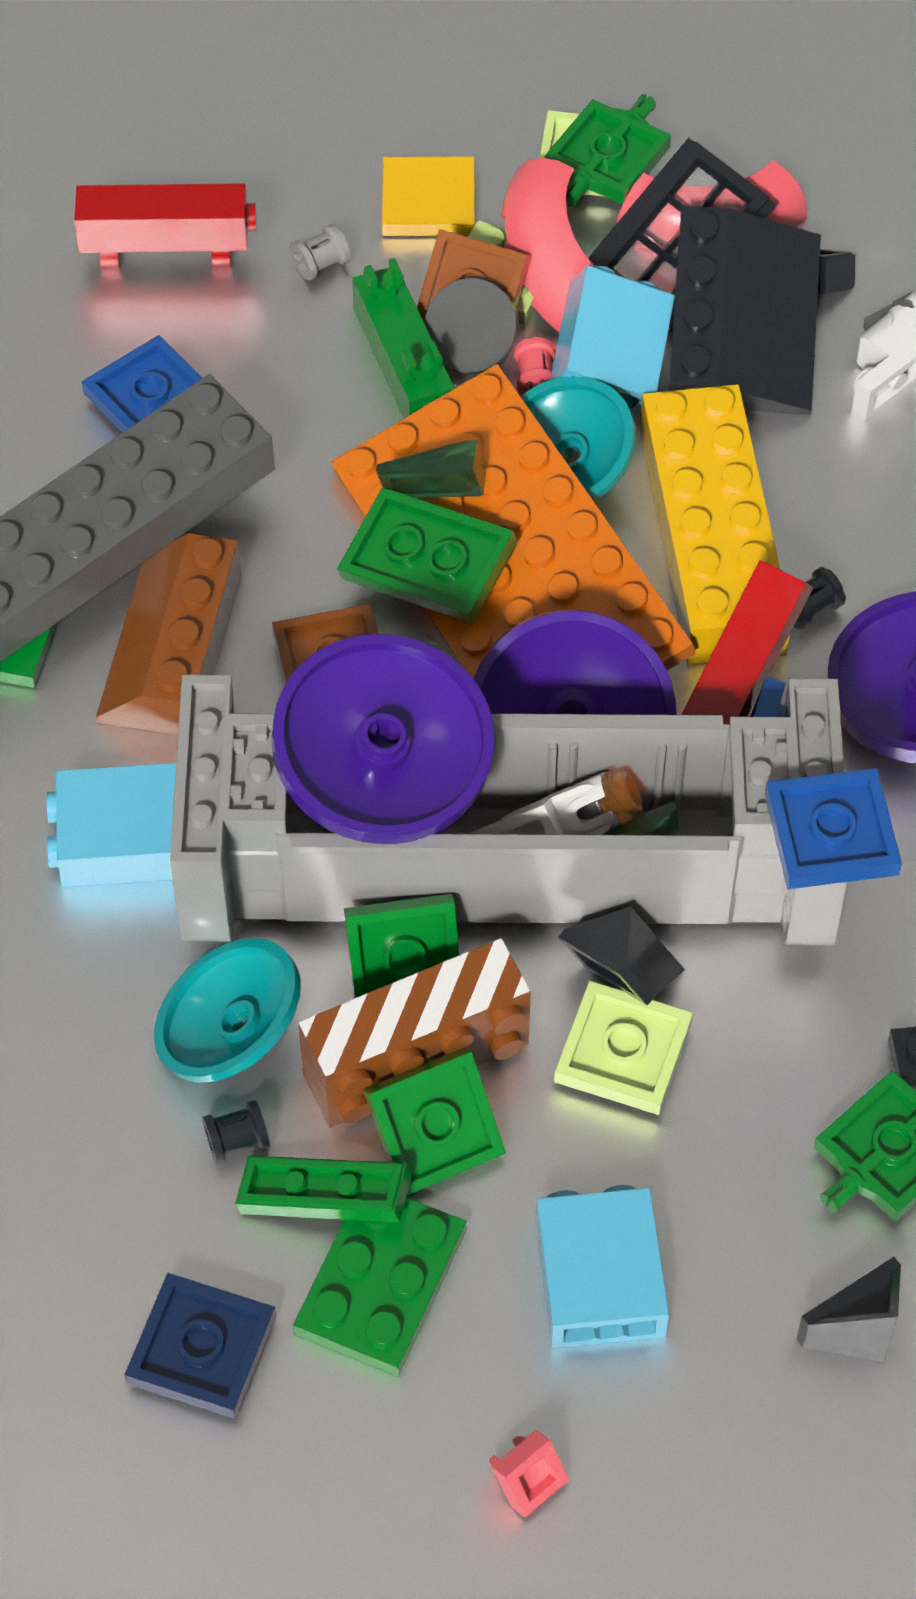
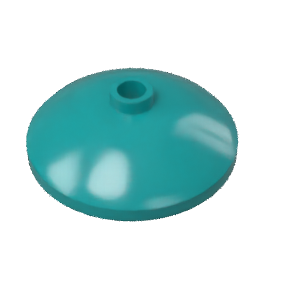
[521,376,636,501]
[154,938,301,1083]

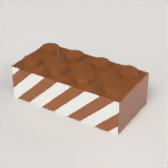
[298,938,531,1127]

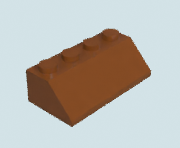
[96,533,241,736]

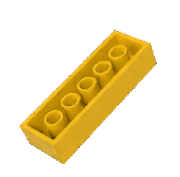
[640,384,790,665]

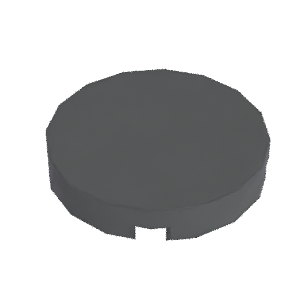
[424,278,520,375]

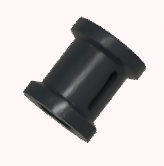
[794,567,846,630]
[202,1100,270,1164]

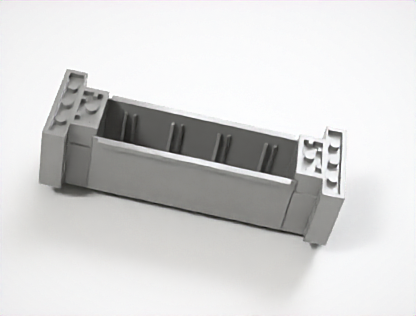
[170,675,847,946]

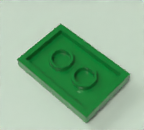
[337,487,517,624]
[293,1197,467,1377]

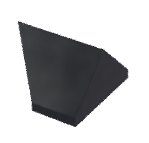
[558,907,685,1006]
[796,1257,901,1363]

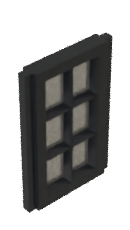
[588,137,777,334]

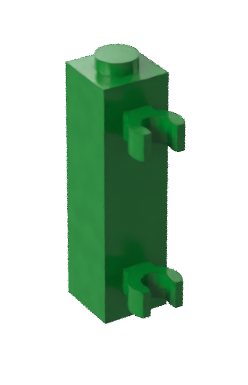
[352,258,455,418]

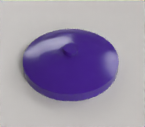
[828,591,916,763]
[473,610,677,715]
[272,634,495,844]

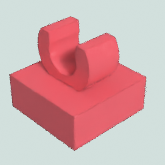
[489,1430,569,1517]

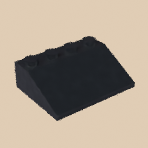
[668,206,821,415]

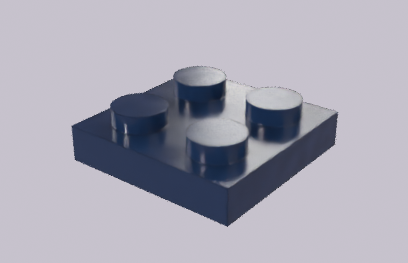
[124,1272,276,1419]

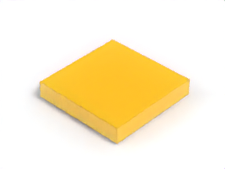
[382,157,475,236]

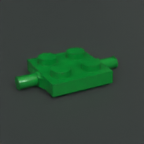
[545,94,671,207]
[813,1070,916,1223]

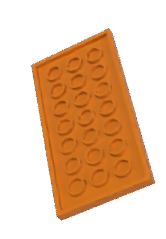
[330,364,696,678]

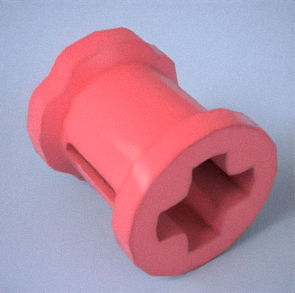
[513,337,555,397]

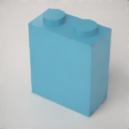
[550,265,675,415]
[46,763,176,888]
[535,1185,669,1349]

